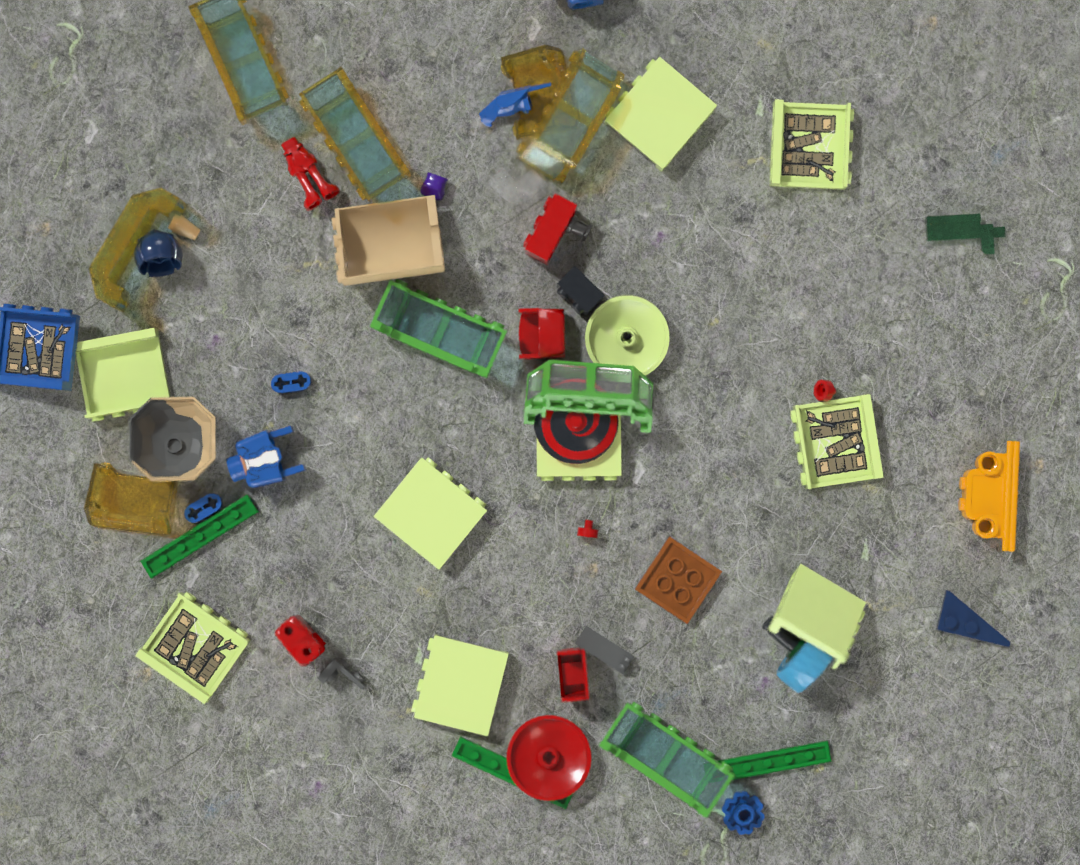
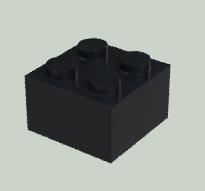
[557,266,605,317]

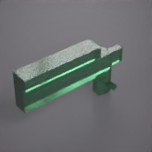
[925,214,1006,255]

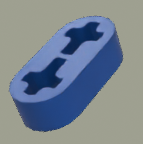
[271,371,312,393]
[184,493,223,523]

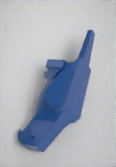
[479,82,552,127]

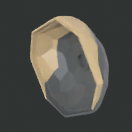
[129,397,216,481]

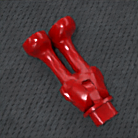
[281,137,340,211]

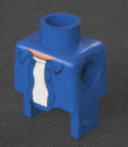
[226,426,307,488]

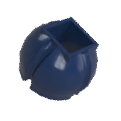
[134,229,183,277]

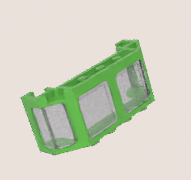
[524,360,653,433]

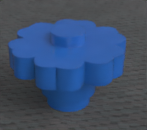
[721,791,765,835]

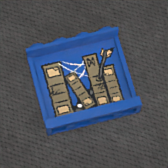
[0,304,80,391]

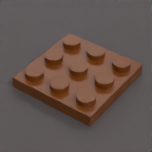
[635,536,722,624]

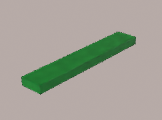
[140,494,259,579]
[451,736,573,809]
[703,740,832,784]

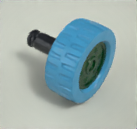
[762,616,834,693]

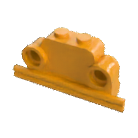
[958,441,1020,552]

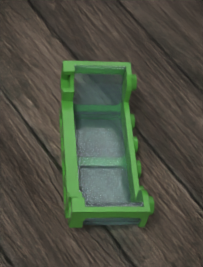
[369,279,507,378]
[599,701,735,818]

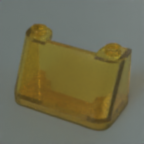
[501,45,577,140]
[84,462,178,536]

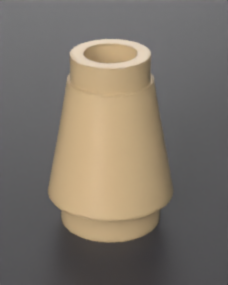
[168,214,201,241]

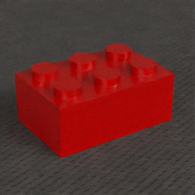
[523,193,577,265]

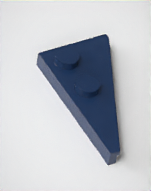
[936,590,1010,647]

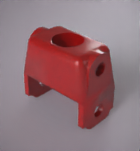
[518,308,565,360]
[275,615,326,667]
[557,648,589,702]

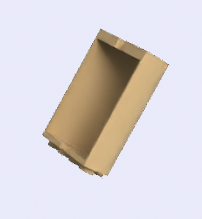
[332,195,445,286]

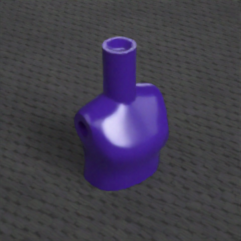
[420,172,448,201]

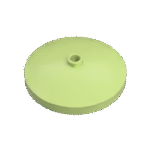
[585,295,670,375]

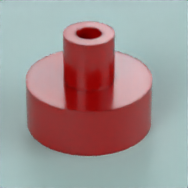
[814,380,836,401]
[577,520,599,538]

